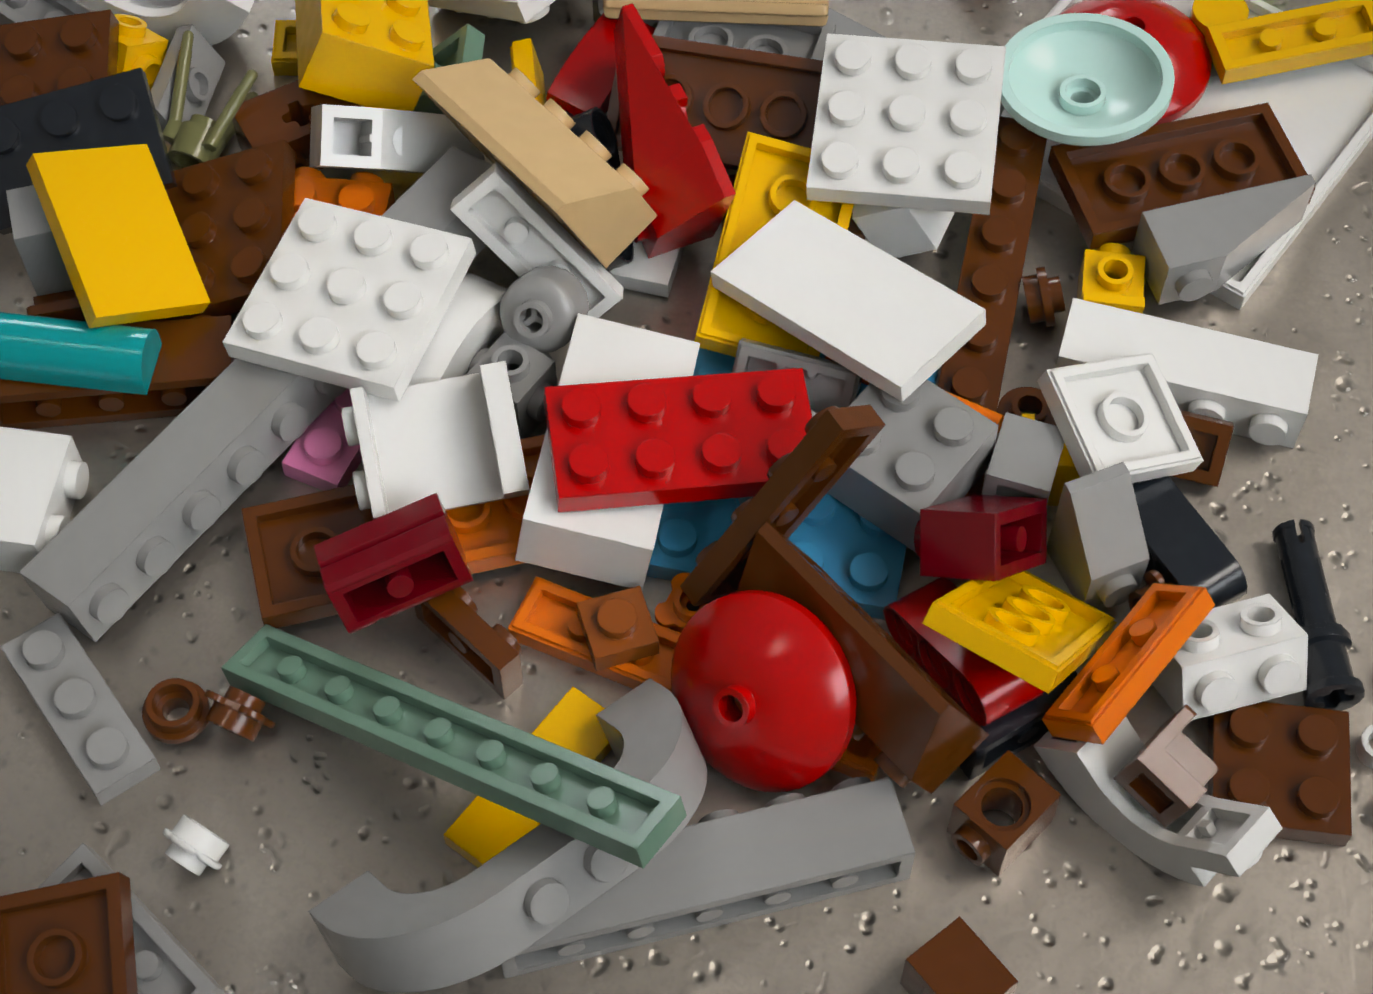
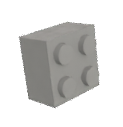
[828,380,999,552]

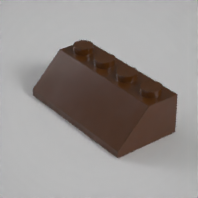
[737,521,989,794]

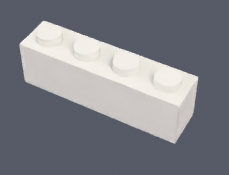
[1056,298,1319,448]

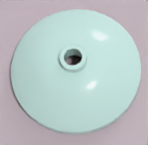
[1001,13,1175,146]

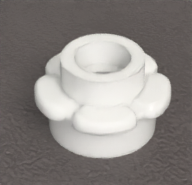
[163,814,230,876]

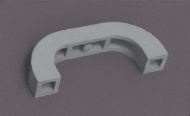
[308,678,707,993]

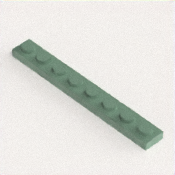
[221,624,687,869]

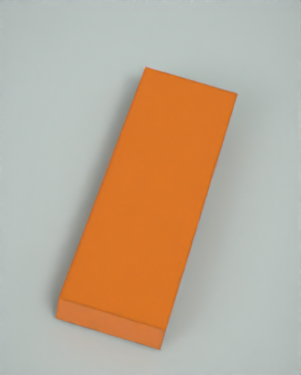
[1042,583,1215,745]

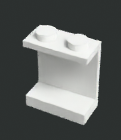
[341,361,530,519]

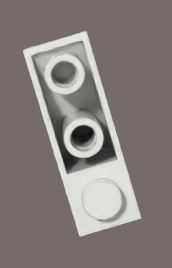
[309,104,485,174]

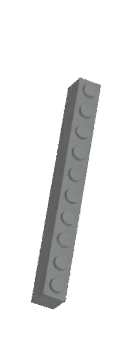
[19,146,492,642]

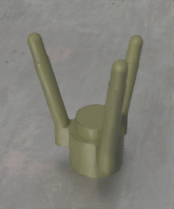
[162,30,258,168]

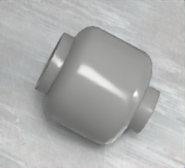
[499,265,589,353]

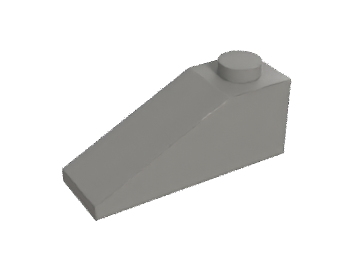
[1132,174,1316,305]

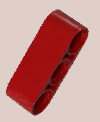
[883,577,1044,726]

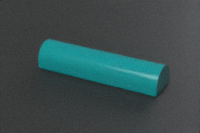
[0,312,162,395]

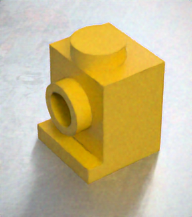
[1077,243,1145,314]

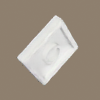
[1037,352,1204,483]

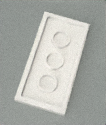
[710,200,986,402]

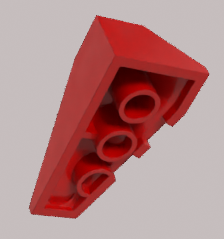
[614,3,736,259]

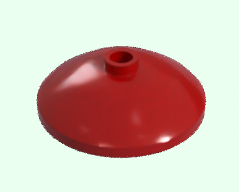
[1060,0,1212,125]
[671,590,857,793]

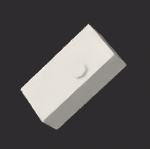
[515,313,700,590]

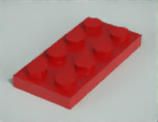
[544,368,812,512]

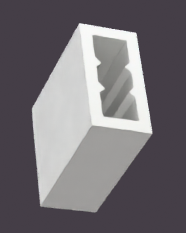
[0,427,89,573]

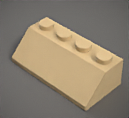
[412,58,658,268]

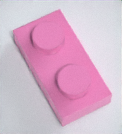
[281,388,362,491]

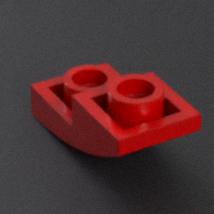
[546,13,656,115]

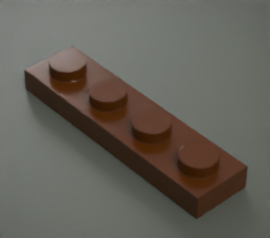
[680,404,885,606]

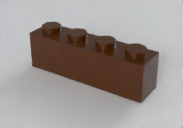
[0,315,236,430]

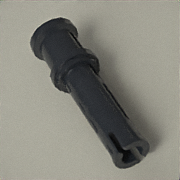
[1272,519,1365,711]

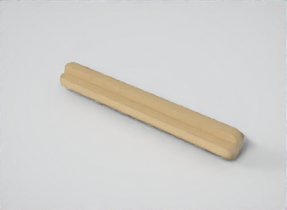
[603,0,829,27]

